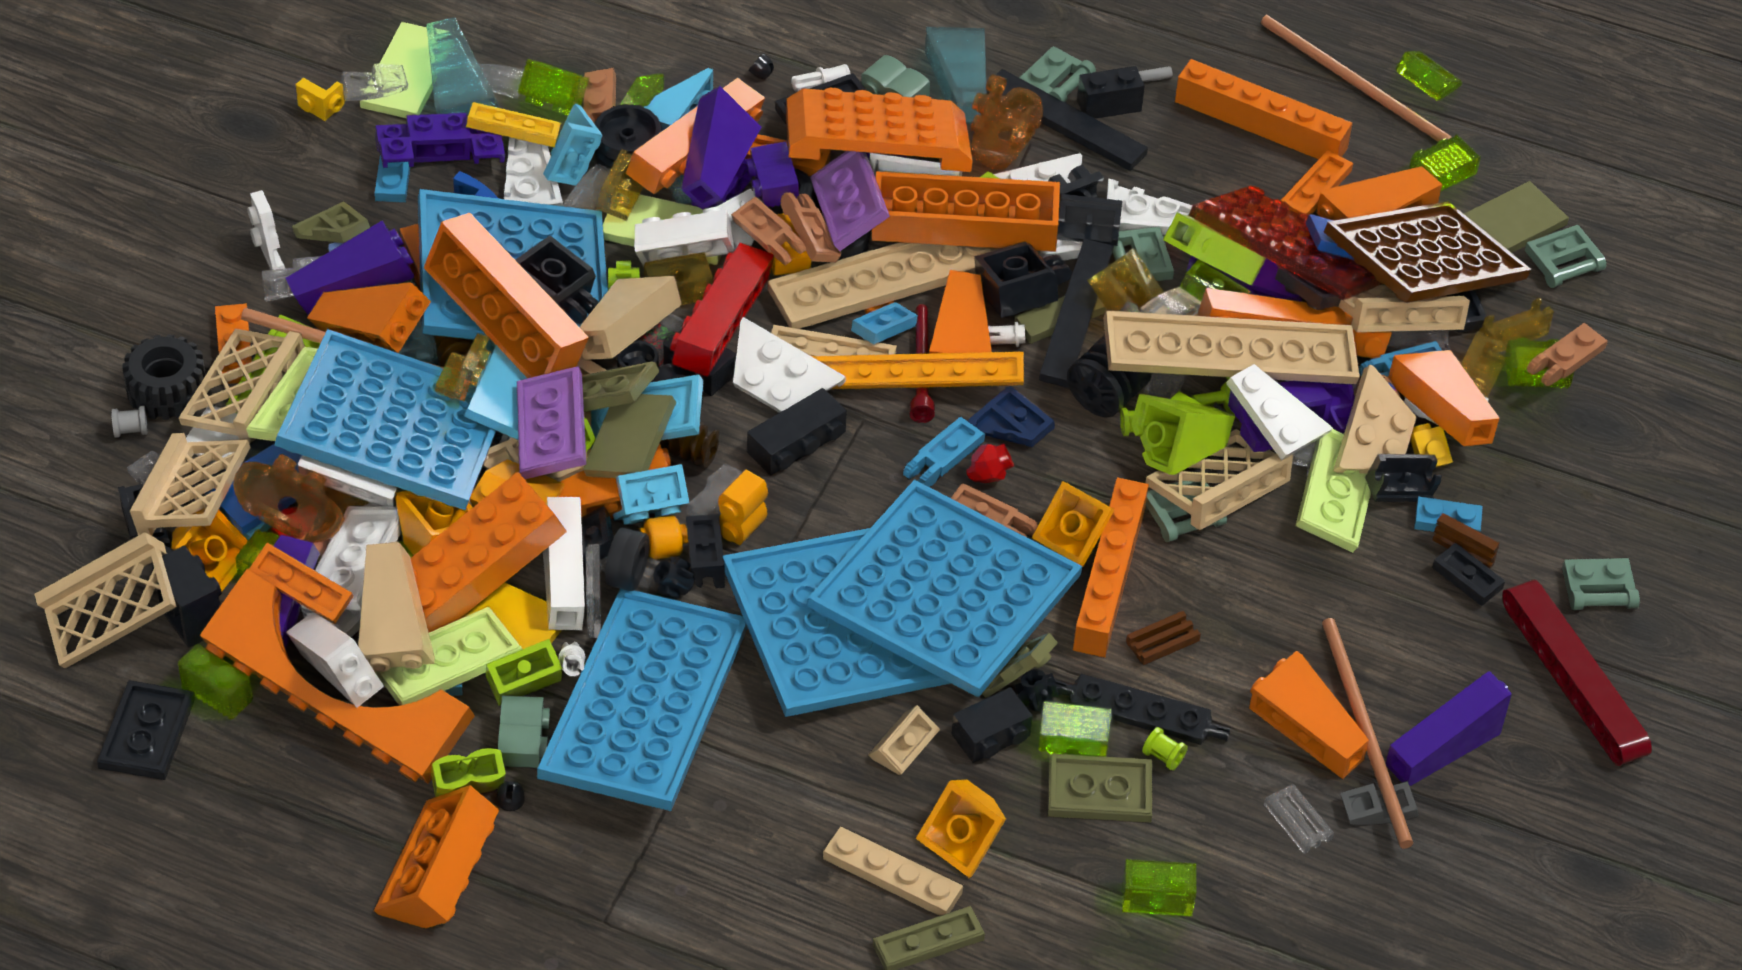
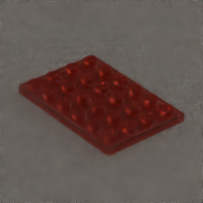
[1188,185,1383,300]

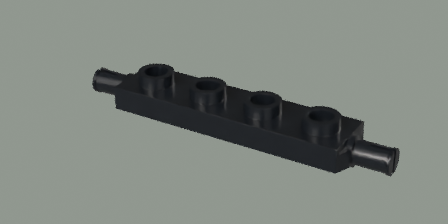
[1055,673,1231,745]

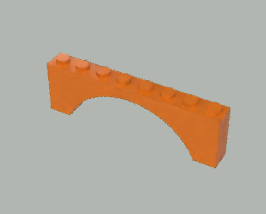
[200,569,475,784]

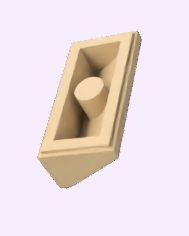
[868,705,940,775]

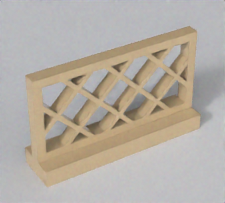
[1329,285,1470,332]
[179,329,305,444]
[1146,429,1293,530]
[130,433,250,536]
[35,532,176,668]

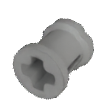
[112,406,148,438]

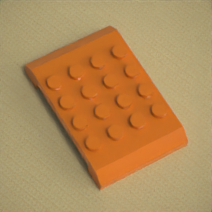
[786,88,972,172]

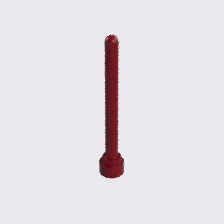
[909,304,935,423]

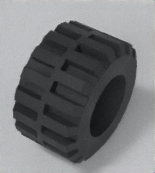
[122,334,206,420]

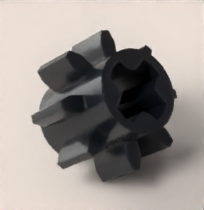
[653,556,695,599]
[1015,669,1059,711]

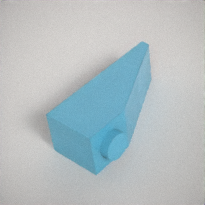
[644,68,713,132]

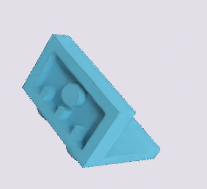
[543,104,603,186]
[613,464,690,525]

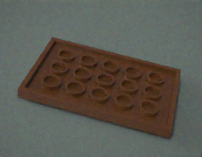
[1323,201,1531,303]

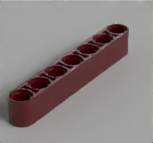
[1502,579,1652,766]

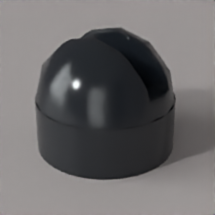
[748,53,774,79]
[496,781,525,811]

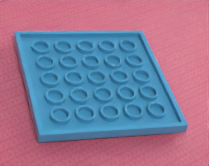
[418,189,608,342]
[274,329,496,510]
[807,480,1082,697]
[722,528,951,717]

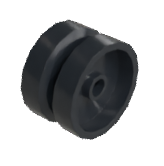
[595,104,661,181]

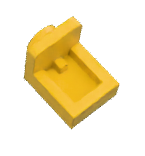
[296,78,345,121]
[1409,423,1453,467]

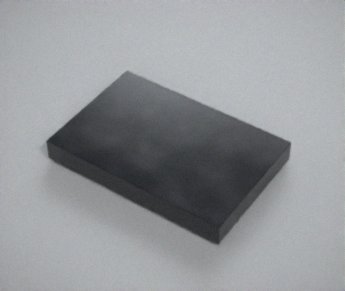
[97,680,195,780]

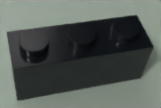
[747,388,847,476]

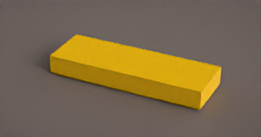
[466,102,561,148]

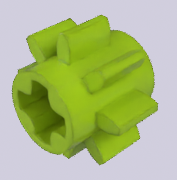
[608,261,640,289]

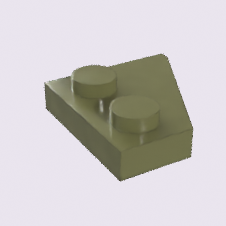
[292,201,370,243]
[982,633,1058,698]

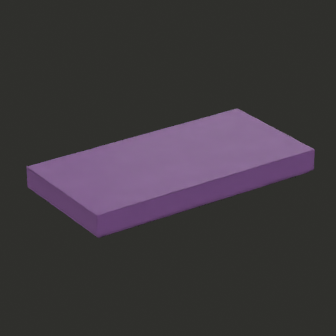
[810,151,890,251]
[517,366,586,479]

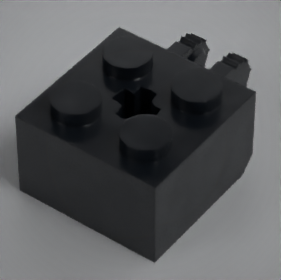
[515,235,598,325]
[974,242,1073,318]
[152,545,222,648]

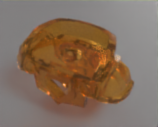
[971,74,1043,170]
[233,454,345,543]

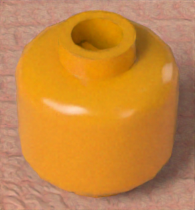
[638,515,688,560]

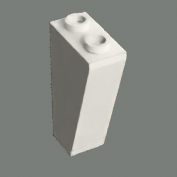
[543,497,585,630]
[286,612,384,708]

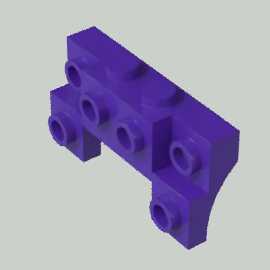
[375,113,505,168]
[1228,381,1355,452]

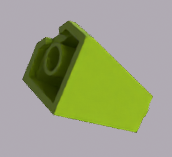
[1131,394,1235,475]

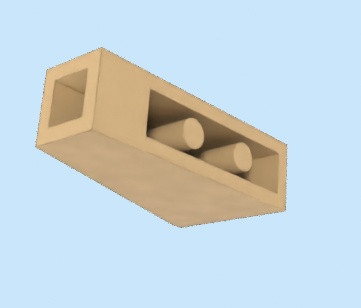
[579,276,682,360]
[358,542,435,672]

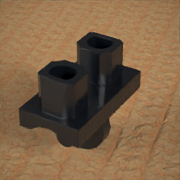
[1048,164,1104,210]

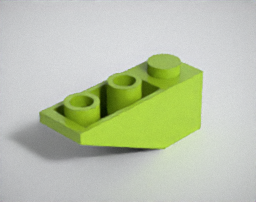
[1163,212,1266,286]

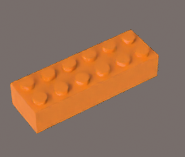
[872,171,1060,252]
[424,213,589,379]
[411,471,567,632]

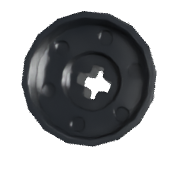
[1066,335,1152,418]

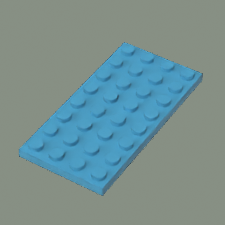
[537,588,748,811]

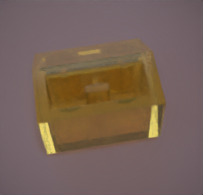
[1087,248,1168,313]

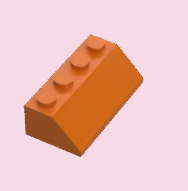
[374,785,499,929]

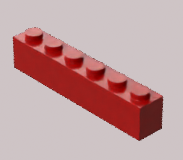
[670,243,774,377]

